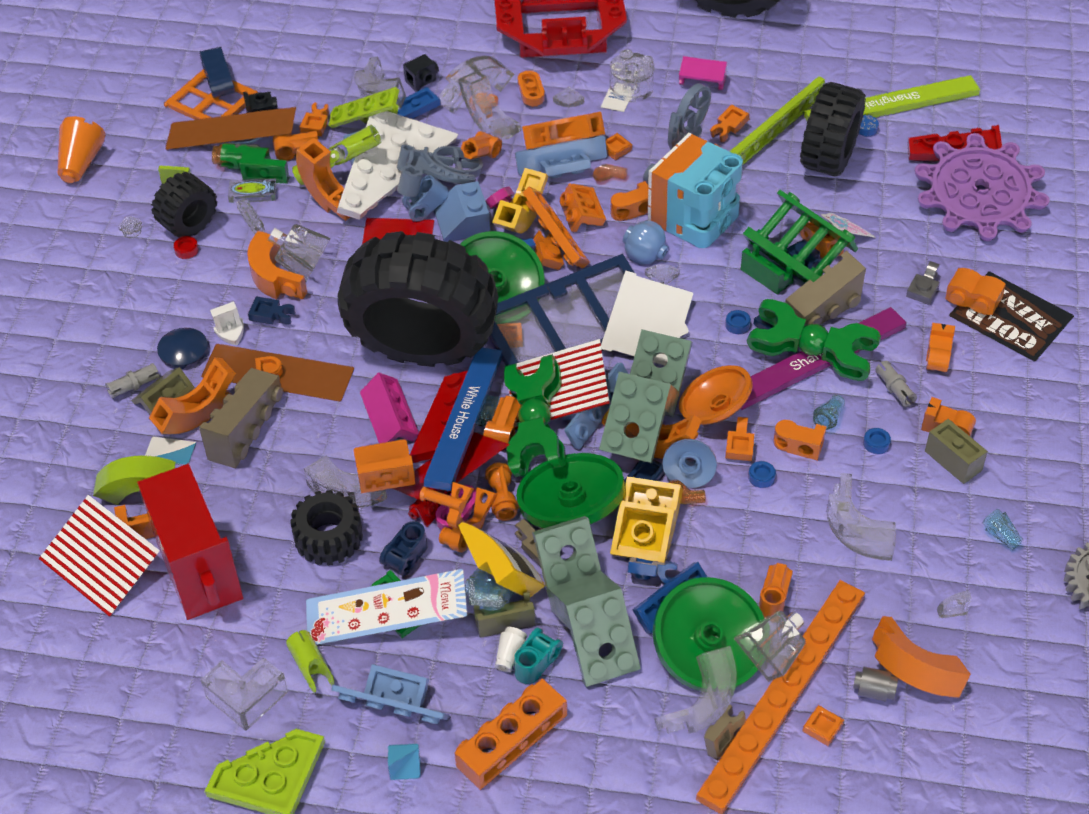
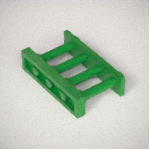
[743,190,858,283]

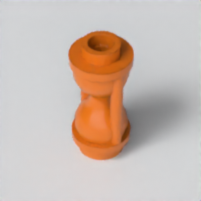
[485,462,519,521]

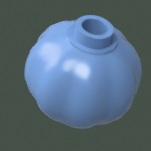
[623,220,669,265]

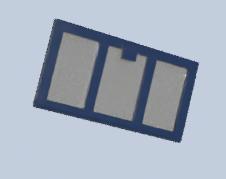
[489,254,637,366]

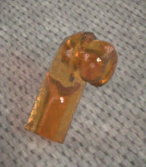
[593,164,628,182]
[669,480,706,504]

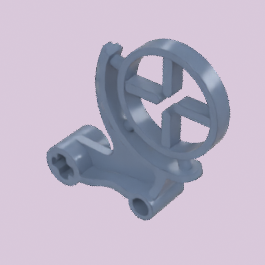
[643,83,711,184]
[397,144,483,197]

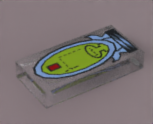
[228,179,277,203]

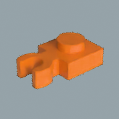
[299,102,329,137]
[710,104,750,143]
[533,231,564,270]

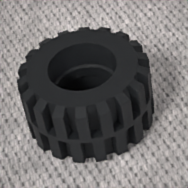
[151,172,217,238]
[290,490,363,565]

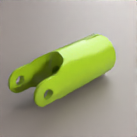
[286,630,334,693]

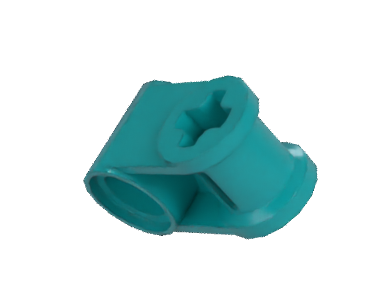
[515,627,563,684]

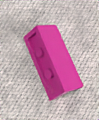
[360,372,419,443]

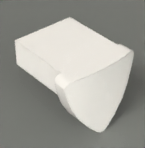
[210,302,244,346]

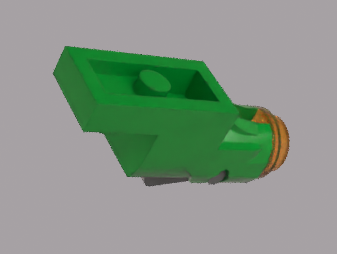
[212,143,290,184]

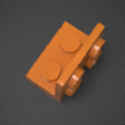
[353,439,415,494]

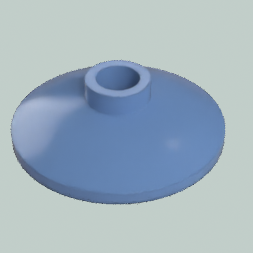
[663,439,717,488]

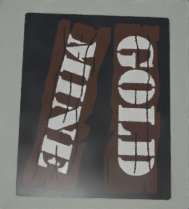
[949,271,1074,361]

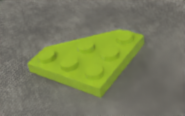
[205,729,325,814]

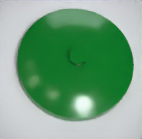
[460,231,545,325]
[516,453,625,528]
[653,577,768,693]

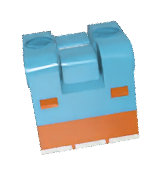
[648,133,743,248]

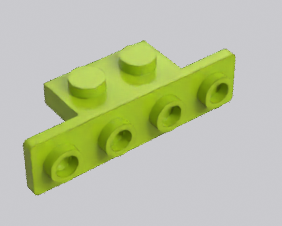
[328,87,399,128]

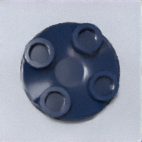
[157,327,208,369]

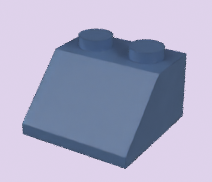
[434,181,490,242]

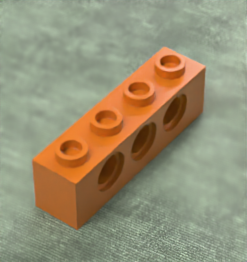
[454,678,567,790]

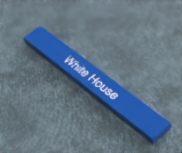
[424,347,502,491]

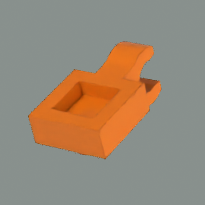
[725,417,755,461]

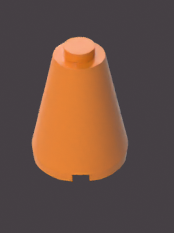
[57,116,106,183]

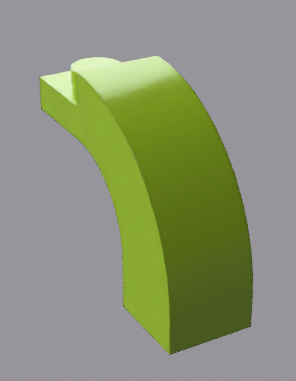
[93,455,176,505]

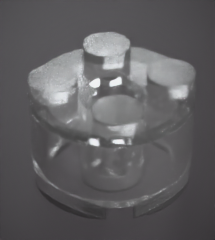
[609,50,654,102]

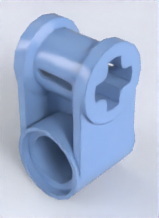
[402,175,449,221]

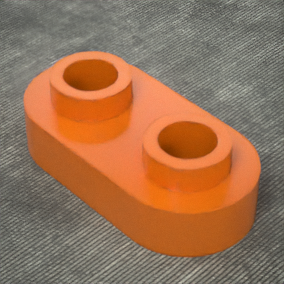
[518,70,544,107]

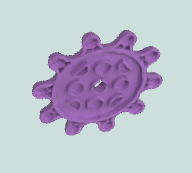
[915,133,1050,241]

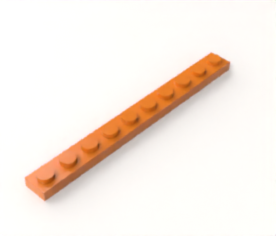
[696,580,865,814]

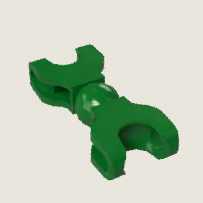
[746,299,881,381]
[504,354,566,477]

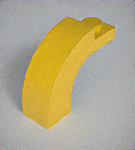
[492,168,548,234]

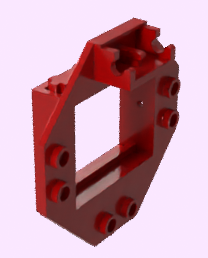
[494,0,627,58]

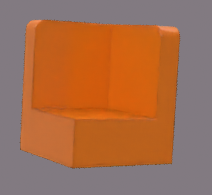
[114,505,154,539]

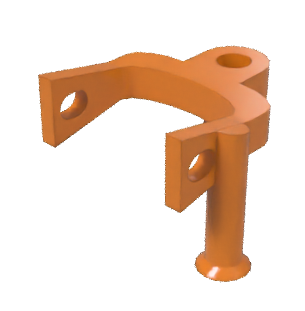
[420,482,497,553]

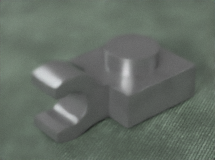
[906,261,940,305]

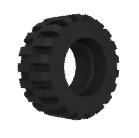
[800,82,866,177]

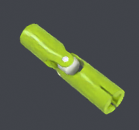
[292,125,382,185]

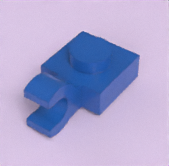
[628,557,678,584]

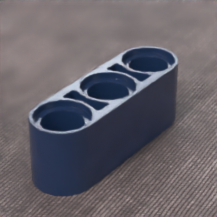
[199,47,235,98]

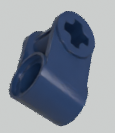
[379,521,428,576]

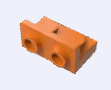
[560,183,606,232]

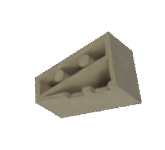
[785,251,866,326]

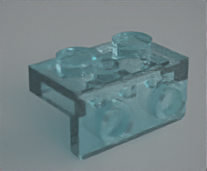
[465,568,515,611]

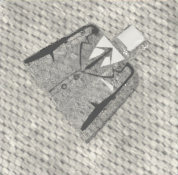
[268,224,331,282]
[734,610,805,682]

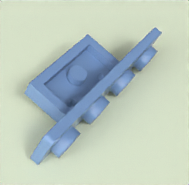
[515,135,607,178]
[562,363,628,449]
[331,664,449,725]

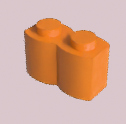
[945,268,1006,315]

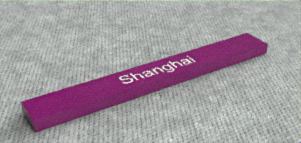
[741,307,907,411]

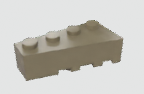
[199,368,283,469]

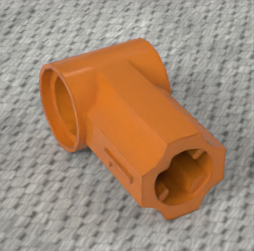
[273,131,318,161]
[461,131,502,159]
[483,395,521,449]
[758,563,793,622]

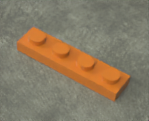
[522,186,590,269]

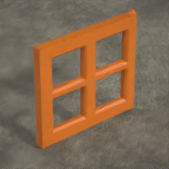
[164,69,258,120]

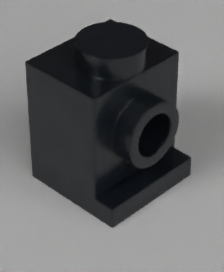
[403,54,439,92]
[243,91,278,113]

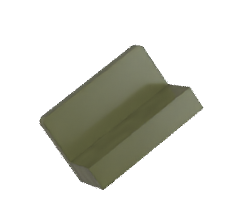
[131,367,195,415]

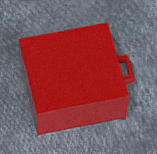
[137,463,244,620]

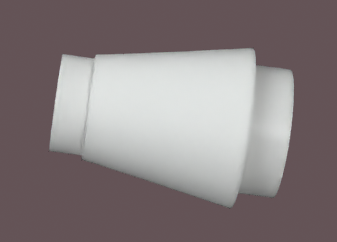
[494,627,527,672]

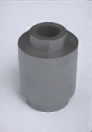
[853,666,898,701]

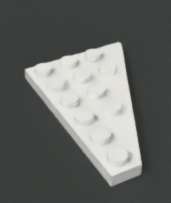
[337,111,458,220]

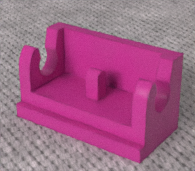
[679,56,727,90]

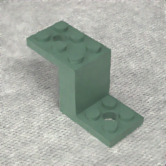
[599,329,693,463]
[532,516,641,687]

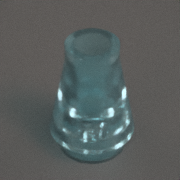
[813,395,845,430]
[982,509,1024,550]

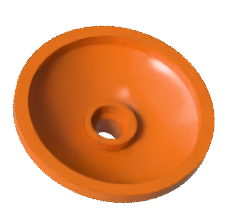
[679,365,753,425]

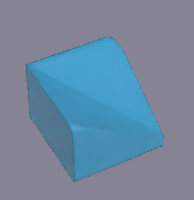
[388,744,421,780]

